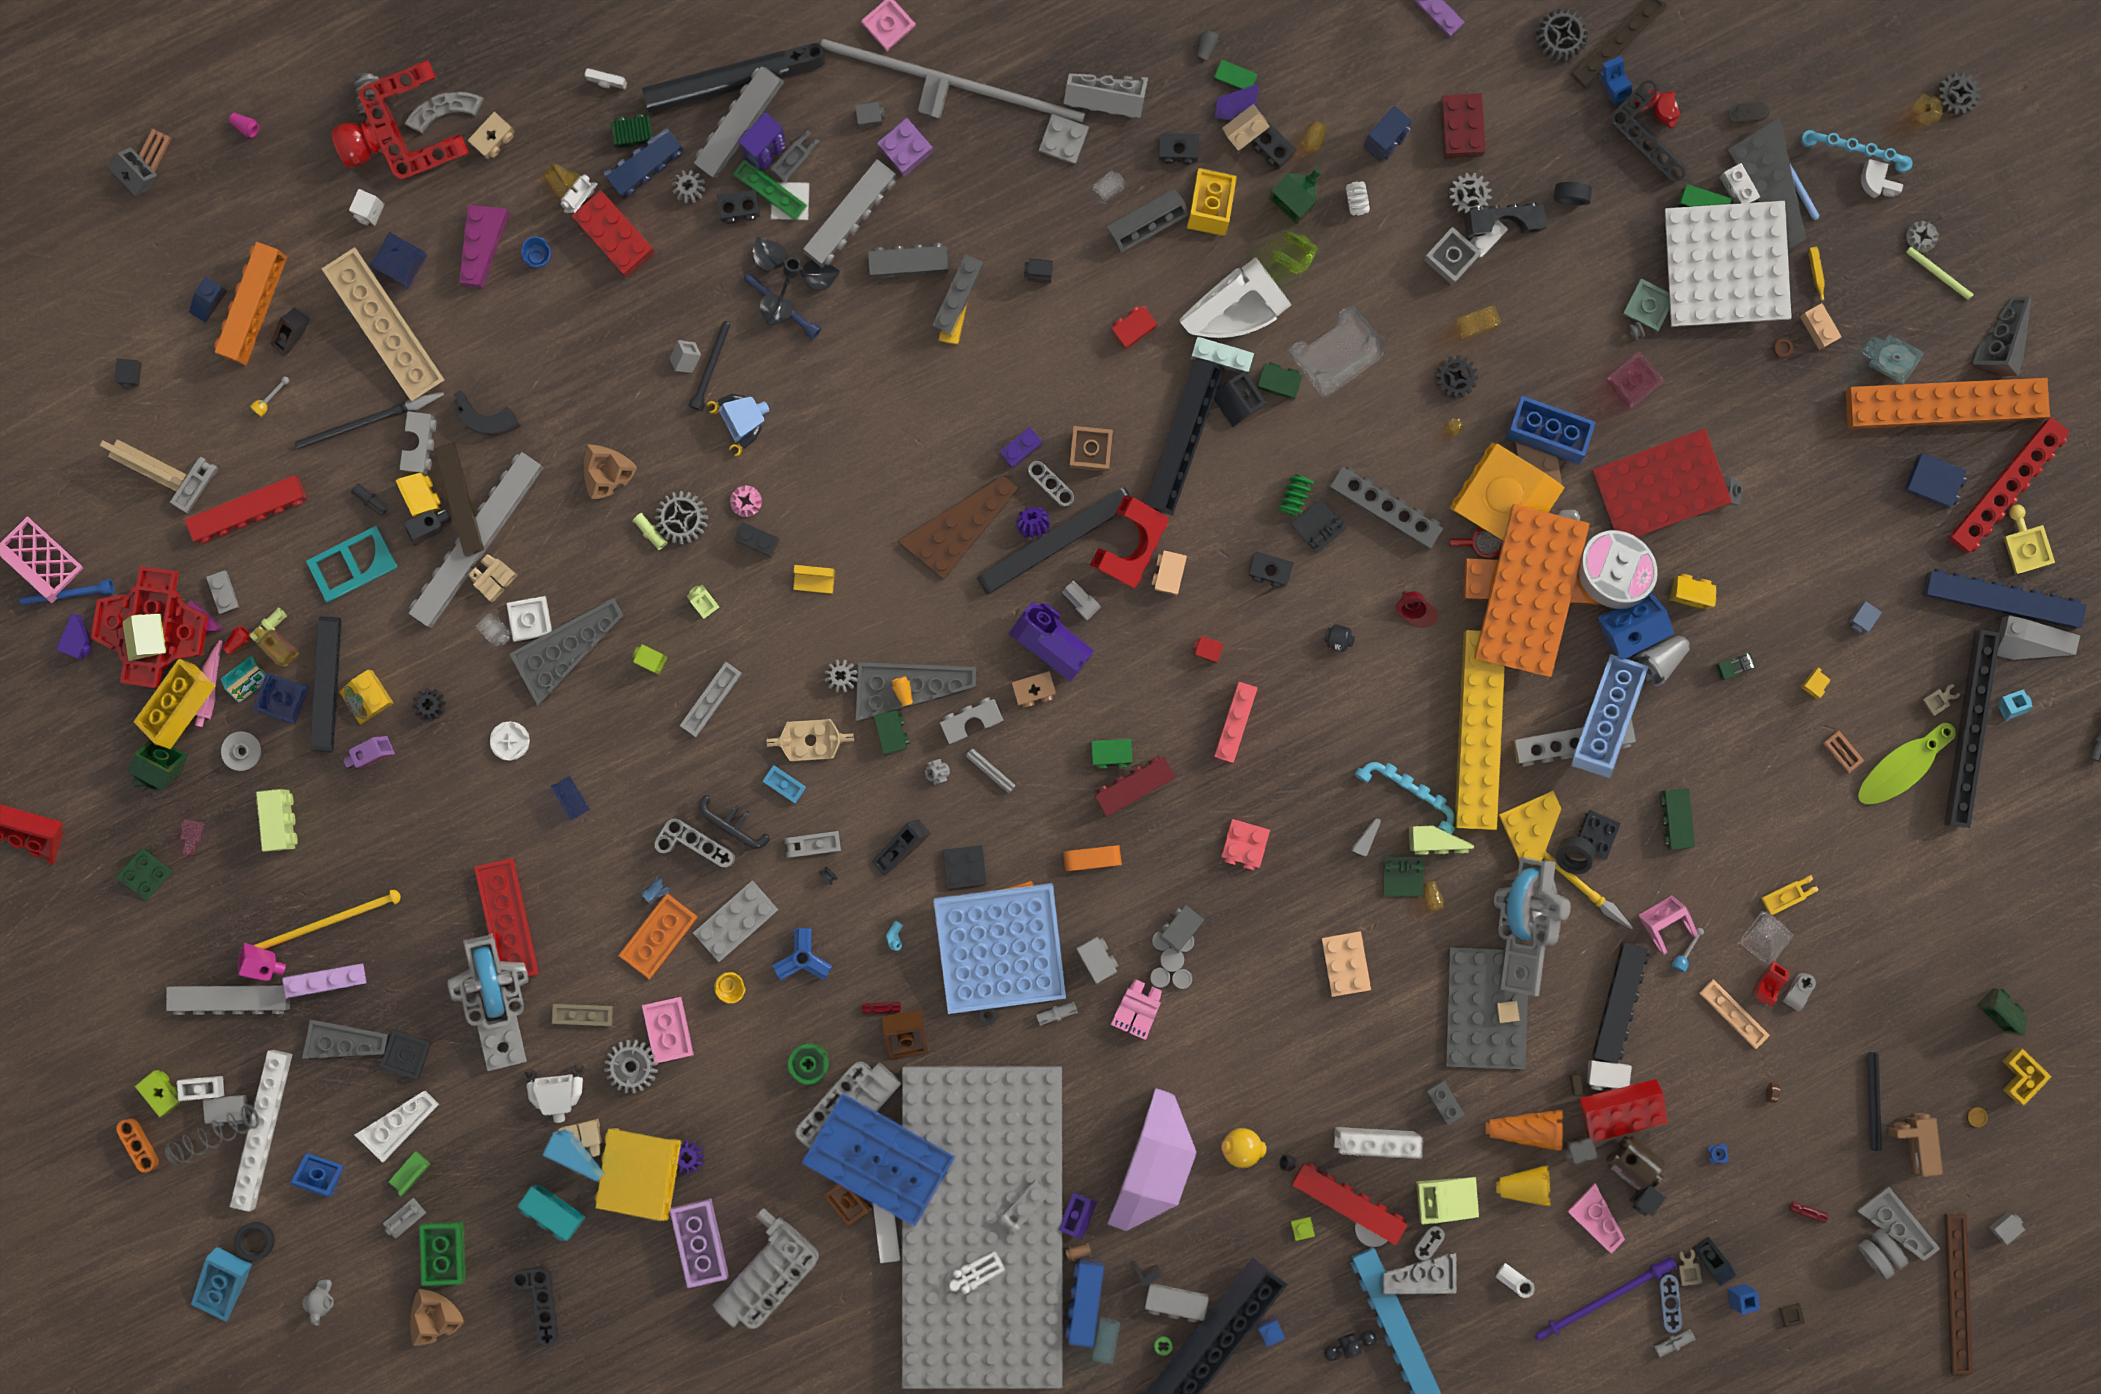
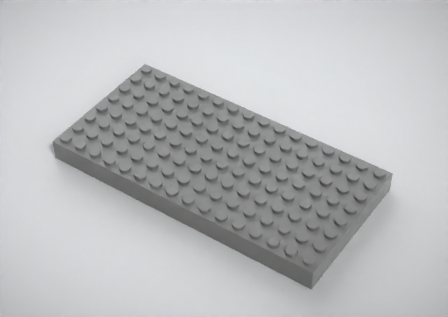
[902,1066,1062,1388]

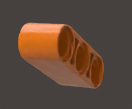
[1063,845,1122,871]
[117,1118,159,1172]

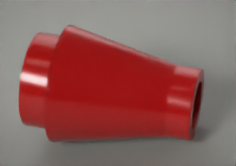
[222,625,250,655]

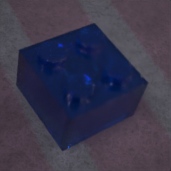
[370,232,427,288]
[253,672,309,724]

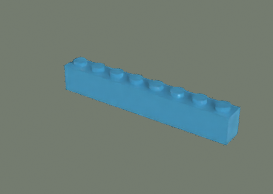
[1350,1246,1441,1394]

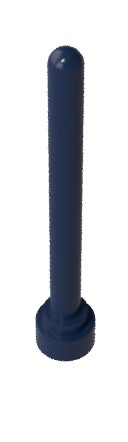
[744,274,822,340]

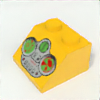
[339,670,394,725]

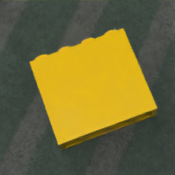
[595,1128,681,1221]

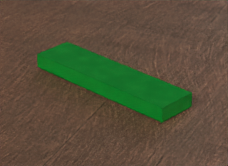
[733,159,807,221]

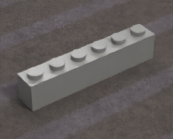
[694,67,784,178]
[803,160,896,268]
[167,985,290,1015]

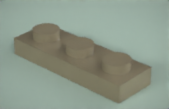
[552,1004,613,1026]

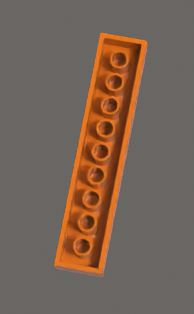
[1845,378,2050,429]

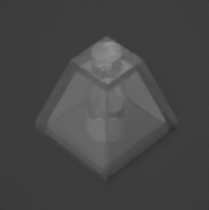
[1739,911,1794,966]

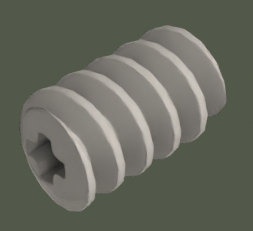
[354,73,382,117]

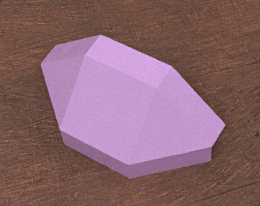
[1108,1088,1196,1231]

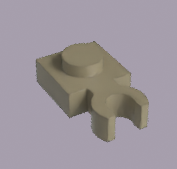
[1922,684,1960,716]
[1678,1249,1702,1286]

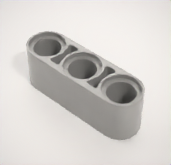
[1028,461,1074,508]

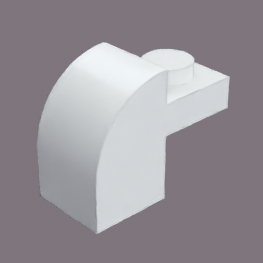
[1861,159,1903,198]

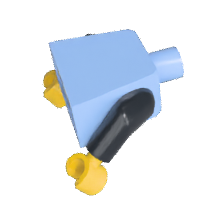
[707,394,769,456]

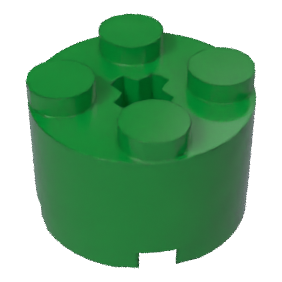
[788,1043,829,1084]

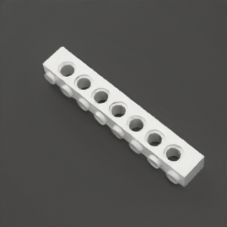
[230,1050,292,1211]

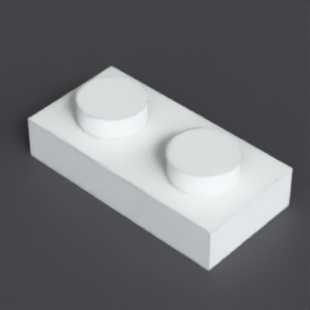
[1470,220,1508,259]

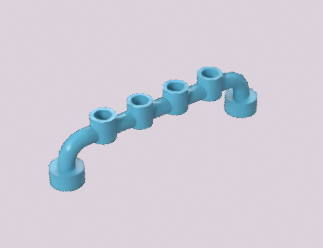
[1801,130,1912,173]
[1354,762,1455,835]

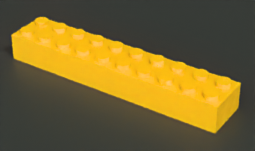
[1454,630,1504,830]

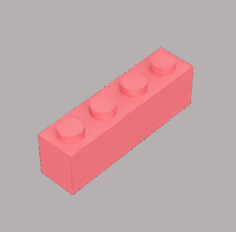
[1214,682,1257,763]

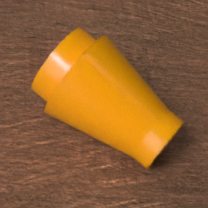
[891,676,913,706]

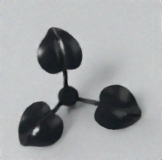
[753,237,840,325]

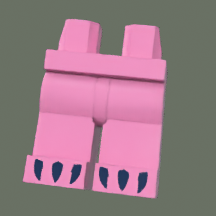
[1111,979,1162,1040]

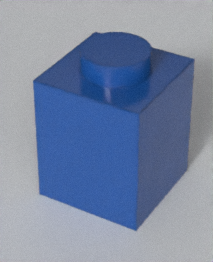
[1728,1283,1760,1315]
[1257,1317,1285,1347]

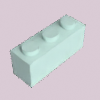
[1191,337,1254,374]

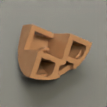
[584,444,637,499]
[410,1289,464,1346]

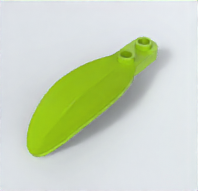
[1858,723,1956,804]

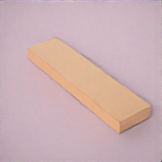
[1699,979,1770,1049]

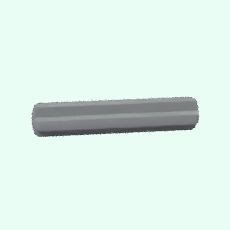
[966,749,1015,793]

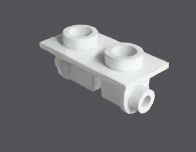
[561,175,597,213]

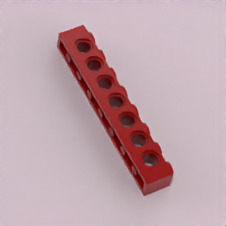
[1947,417,2070,554]

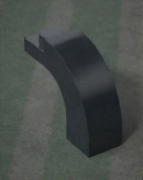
[454,390,521,436]

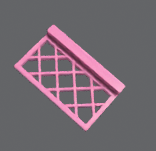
[0,516,84,604]

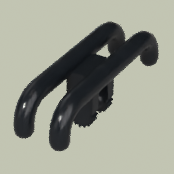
[699,795,770,849]

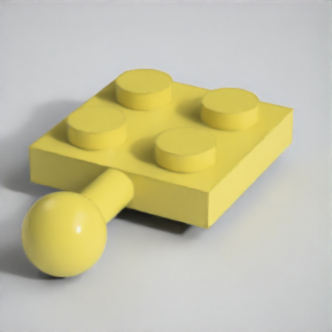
[2004,505,2055,575]

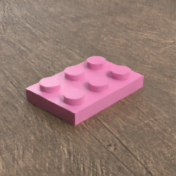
[642,997,694,1063]

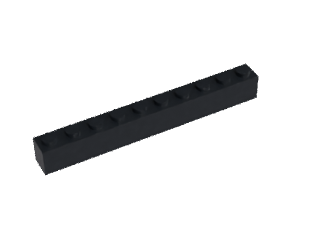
[1944,630,2000,828]

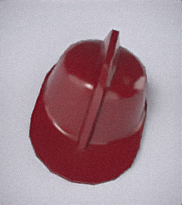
[1395,591,1439,628]

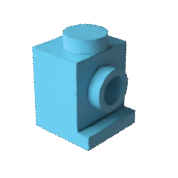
[1997,690,2033,721]

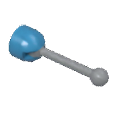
[1671,928,1704,973]

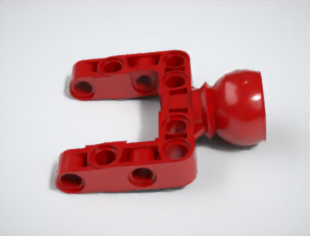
[331,60,469,179]

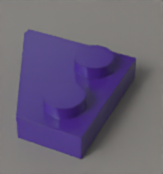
[1215,84,1259,120]

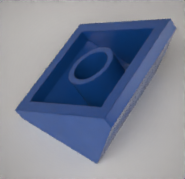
[290,1153,344,1197]

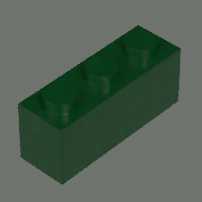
[1660,788,1695,850]

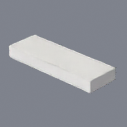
[873,1203,900,1263]

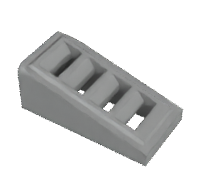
[1351,818,1381,857]

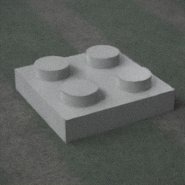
[1039,114,1089,165]

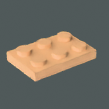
[1321,931,1371,997]

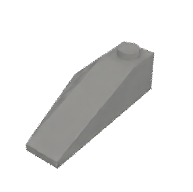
[1997,616,2080,660]

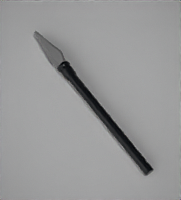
[295,393,444,449]

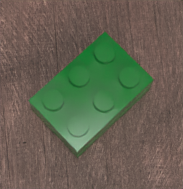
[420,1221,466,1286]

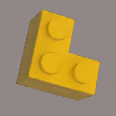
[2002,1048,2051,1105]

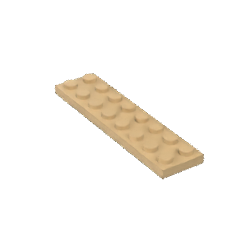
[322,247,445,402]

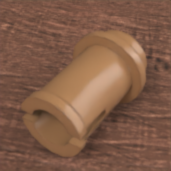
[1065,1243,1091,1262]

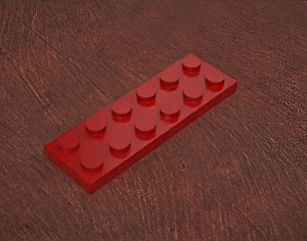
[474,858,539,979]

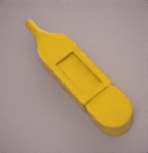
[1808,247,1825,300]

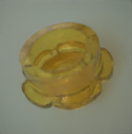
[1446,418,1464,436]

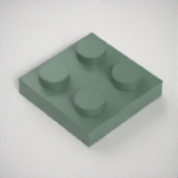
[1622,279,1670,332]

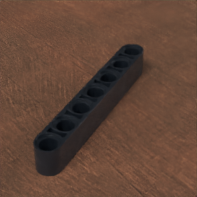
[311,616,342,753]

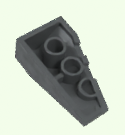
[1973,296,2031,376]

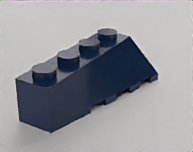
[604,128,683,199]

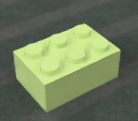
[256,789,297,851]

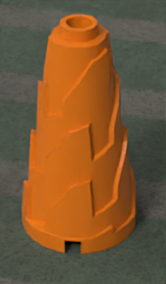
[1486,1110,1562,1151]

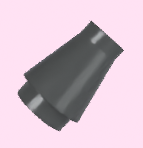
[1197,30,1219,60]

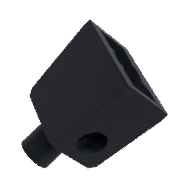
[404,510,450,546]

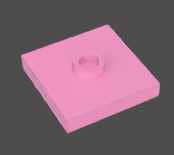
[861,0,916,51]

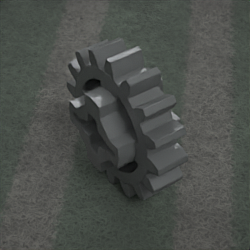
[1937,72,1981,115]

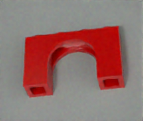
[1089,495,1169,588]

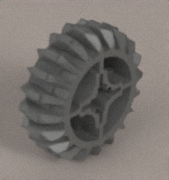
[1536,8,1589,62]

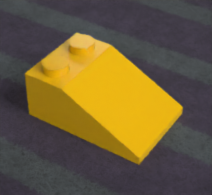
[1187,168,1237,236]

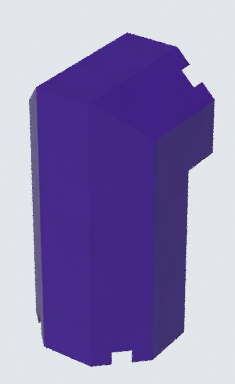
[1008,602,1094,682]

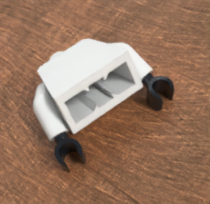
[523,1065,585,1123]

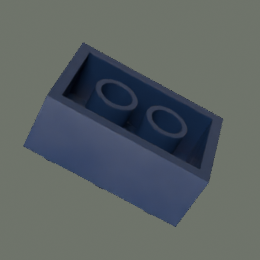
[1363,105,1412,162]

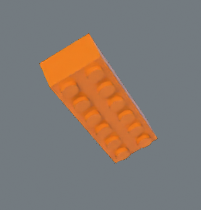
[214,242,287,366]

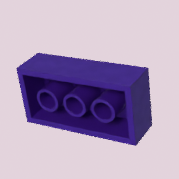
[738,112,786,170]

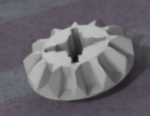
[1906,220,1939,252]

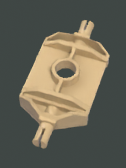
[767,719,854,761]

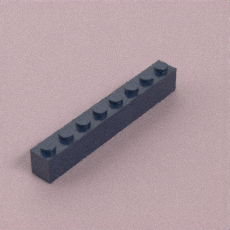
[1922,569,2087,629]

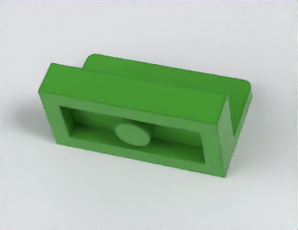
[389,1151,431,1196]

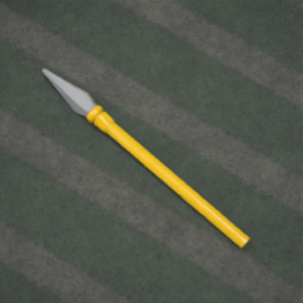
[1543,851,1633,929]

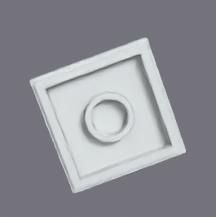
[506,596,552,642]

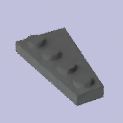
[302,1019,389,1059]

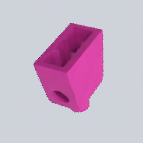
[238,943,286,981]

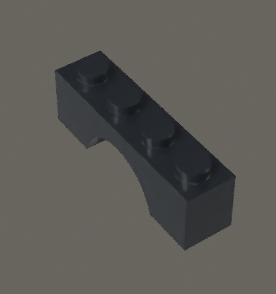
[1464,202,1547,238]

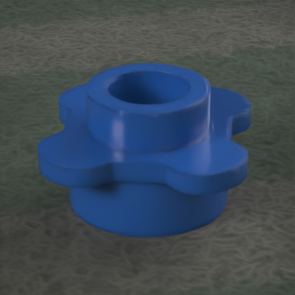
[1708,1143,1729,1164]

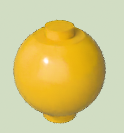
[1222,1128,1266,1168]

